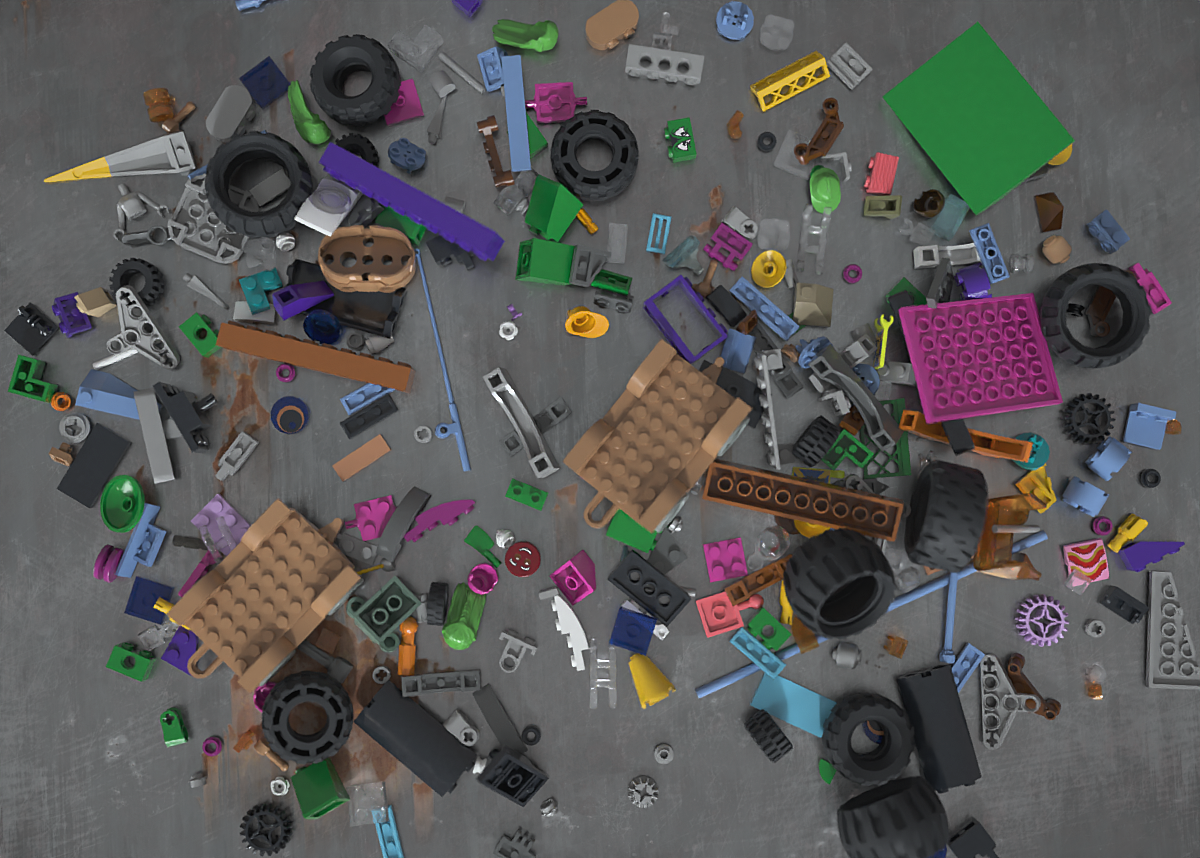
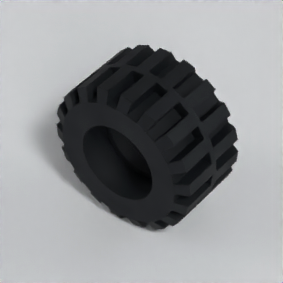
[109,258,164,308]
[792,415,840,467]
[744,709,793,763]

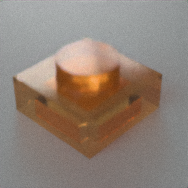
[233,730,255,753]

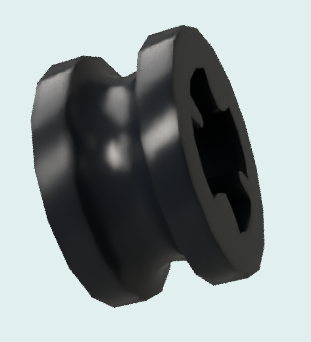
[1066,303,1085,317]

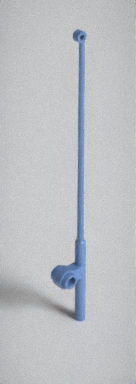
[414,249,471,472]

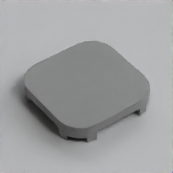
[167,174,260,264]

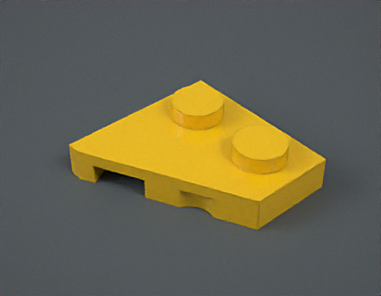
[1015,463,1057,513]

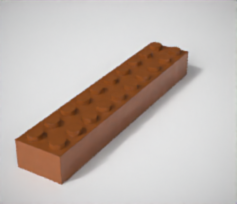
[216,320,416,393]
[702,459,904,542]

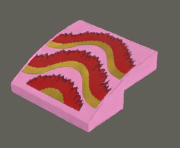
[1063,538,1109,586]

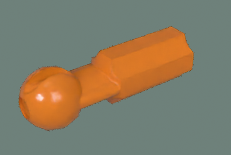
[398,617,418,676]

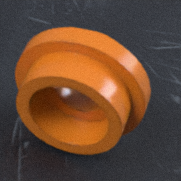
[51,392,71,411]

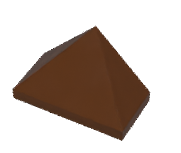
[1034,192,1064,233]

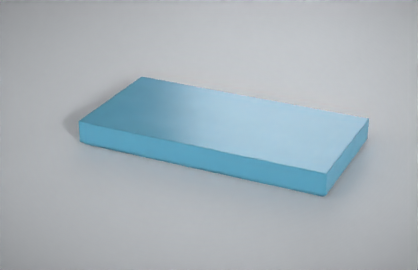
[750,672,837,738]

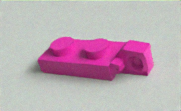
[1128,262,1172,314]
[178,548,219,597]

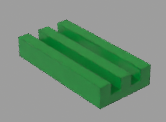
[591,269,632,296]

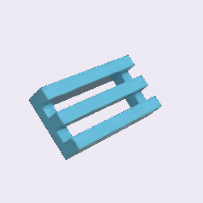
[646,213,672,255]

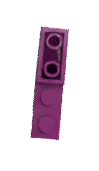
[404,499,476,542]

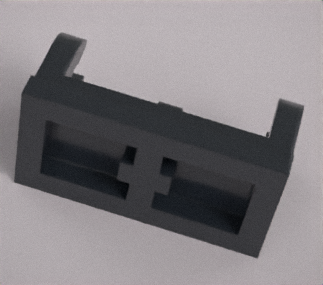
[1099,585,1149,624]

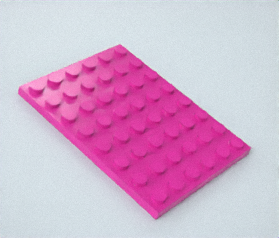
[898,293,1063,423]

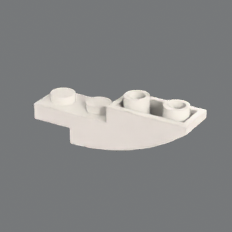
[551,595,589,671]

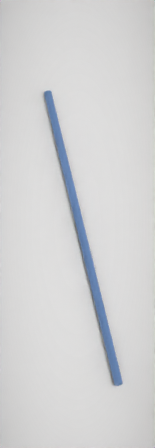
[695,530,1048,698]

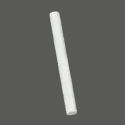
[93,339,163,370]

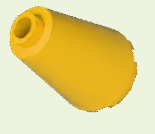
[628,652,677,709]

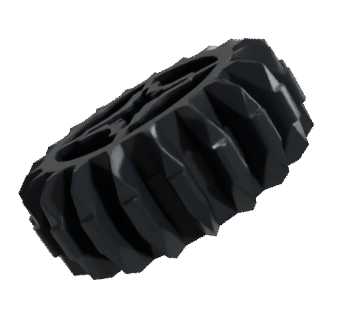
[1061,393,1116,445]
[240,802,293,856]

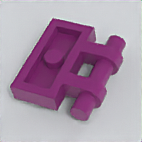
[703,223,753,271]

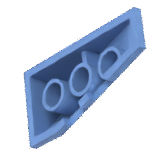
[75,369,162,419]

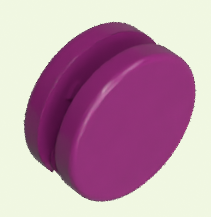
[93,544,124,583]

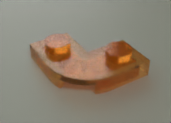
[792,616,819,655]

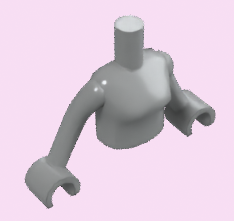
[113,183,171,241]

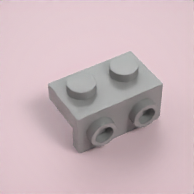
[818,388,851,417]

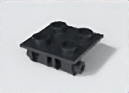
[4,302,59,356]

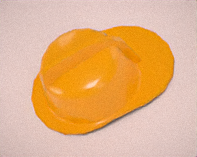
[565,306,609,338]

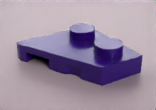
[161,626,199,677]

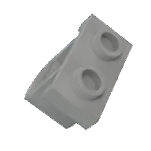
[499,629,538,673]

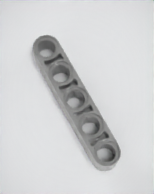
[133,388,174,484]

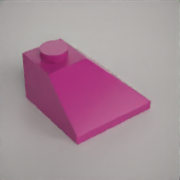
[549,550,596,606]

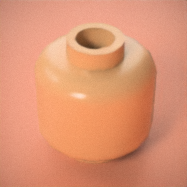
[1042,235,1072,264]

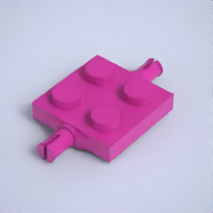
[525,82,587,123]
[345,495,397,541]

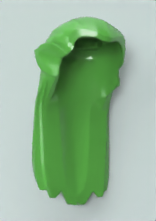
[492,19,559,52]
[288,80,331,144]
[442,582,486,650]

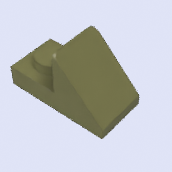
[864,195,902,219]

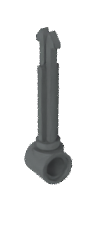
[297,639,354,683]

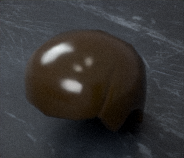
[913,189,945,218]

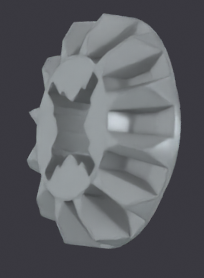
[59,412,91,443]
[628,776,659,808]

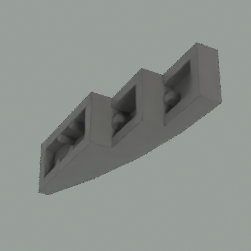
[747,322,803,398]

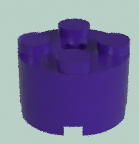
[954,262,992,301]

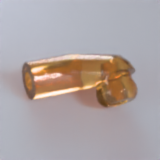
[727,110,744,139]

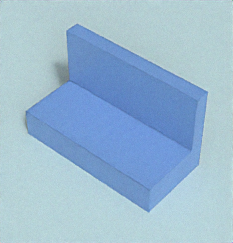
[720,328,756,374]

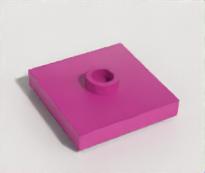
[384,78,424,126]

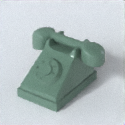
[346,576,422,653]

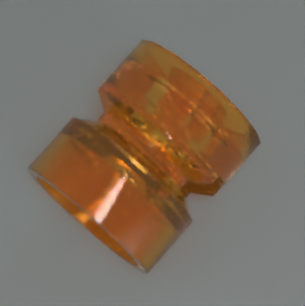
[143,88,175,122]

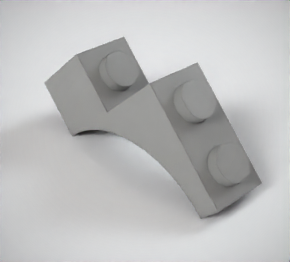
[809,333,877,393]
[877,361,918,388]

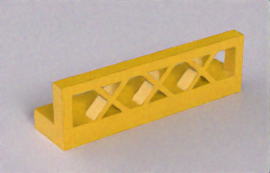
[750,51,830,111]

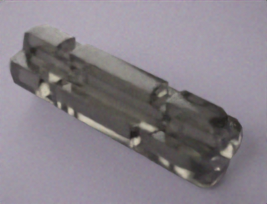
[172,535,211,551]

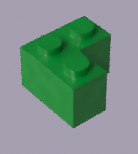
[7,354,59,403]
[821,429,874,471]

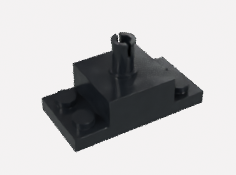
[699,360,772,429]
[153,382,218,454]
[476,745,549,807]

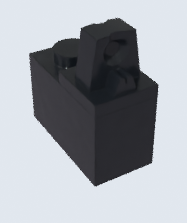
[426,235,474,270]
[947,818,999,858]

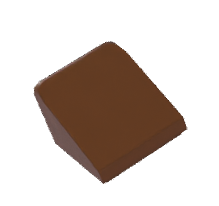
[736,310,758,335]

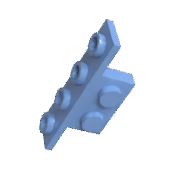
[115,503,167,578]

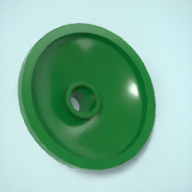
[100,475,145,533]

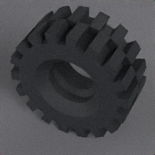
[335,133,379,167]

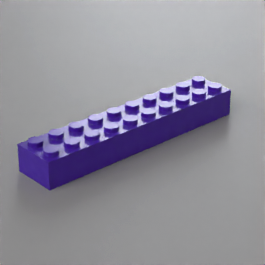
[319,142,505,261]

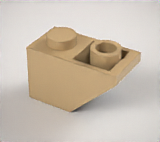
[75,287,117,318]

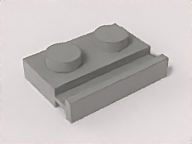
[826,43,873,90]

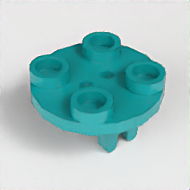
[1012,432,1050,471]

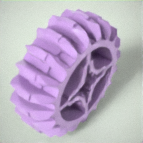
[1015,594,1070,647]

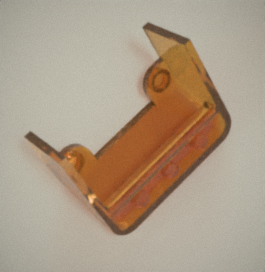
[973,493,1047,580]

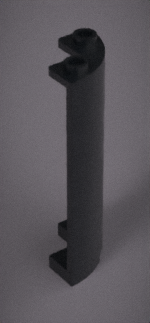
[280,259,406,339]
[897,664,982,794]
[353,680,477,797]

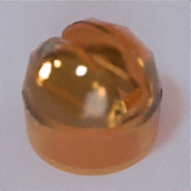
[1165,420,1182,435]
[1087,684,1102,700]

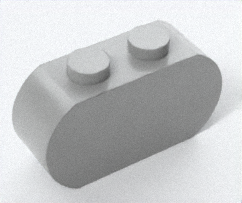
[206,85,256,143]

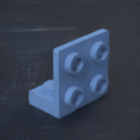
[1123,403,1177,450]

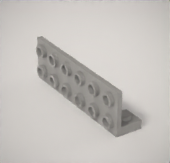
[754,348,795,470]

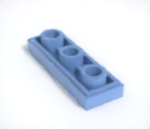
[969,223,1010,284]

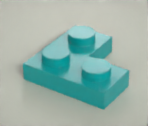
[239,267,283,315]

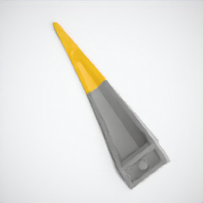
[44,130,196,182]

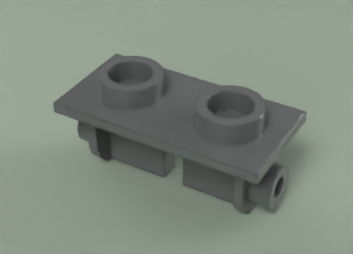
[593,288,634,313]

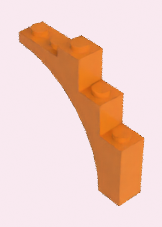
[899,410,1033,462]

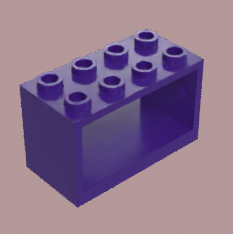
[643,275,728,365]

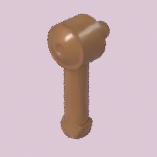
[162,101,195,134]
[692,260,718,298]
[254,738,289,771]

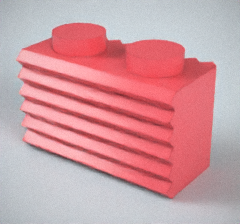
[864,152,899,196]

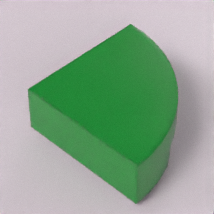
[818,757,836,785]

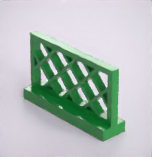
[860,398,911,479]

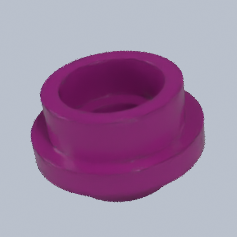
[843,264,862,283]
[276,363,295,382]
[1093,516,1113,536]
[202,736,222,756]

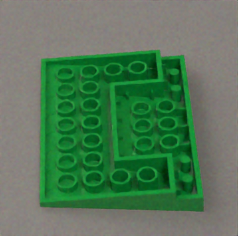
[882,22,1075,216]

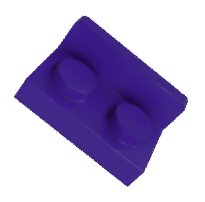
[52,292,92,338]

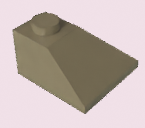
[792,282,834,327]

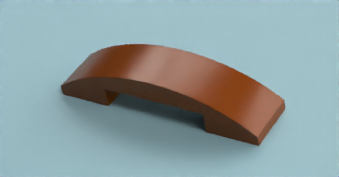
[724,554,793,606]

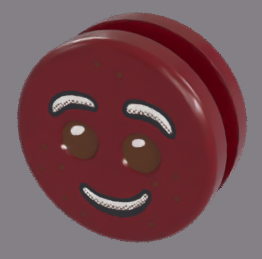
[505,541,541,577]

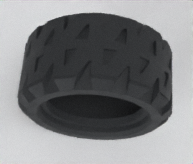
[904,460,988,573]

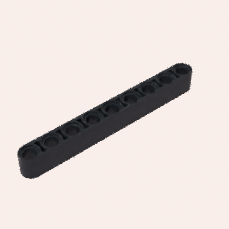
[888,290,975,456]

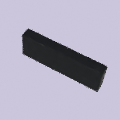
[340,394,399,439]

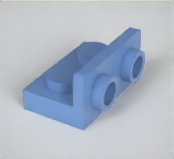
[477,47,509,92]
[1086,209,1130,254]

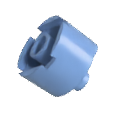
[1085,436,1132,481]
[1062,476,1109,517]

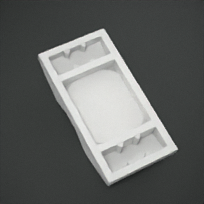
[295,174,362,236]

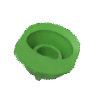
[810,168,841,213]

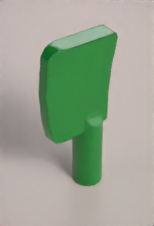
[464,526,502,568]

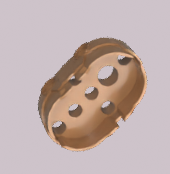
[318,225,416,293]

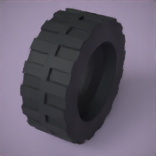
[427,582,448,626]

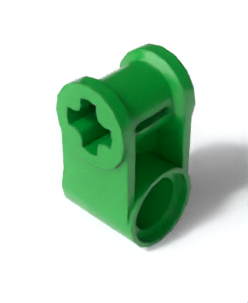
[160,707,189,747]

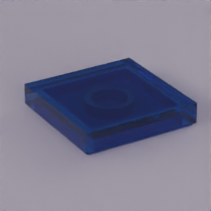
[239,56,291,110]
[124,576,174,625]
[609,607,657,656]

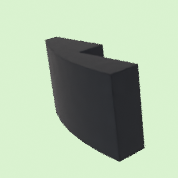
[707,285,747,327]

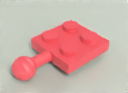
[695,591,764,638]

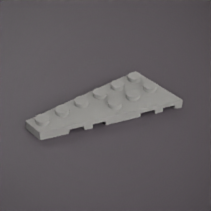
[1146,571,1200,690]

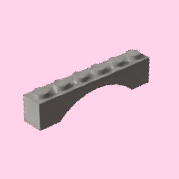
[483,367,560,478]

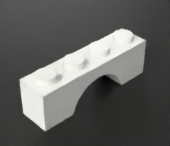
[913,243,992,269]

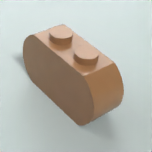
[586,0,639,50]

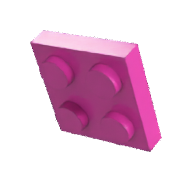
[703,537,748,582]

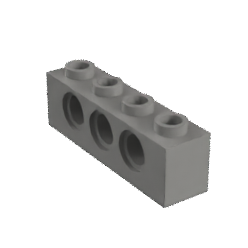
[625,44,704,85]

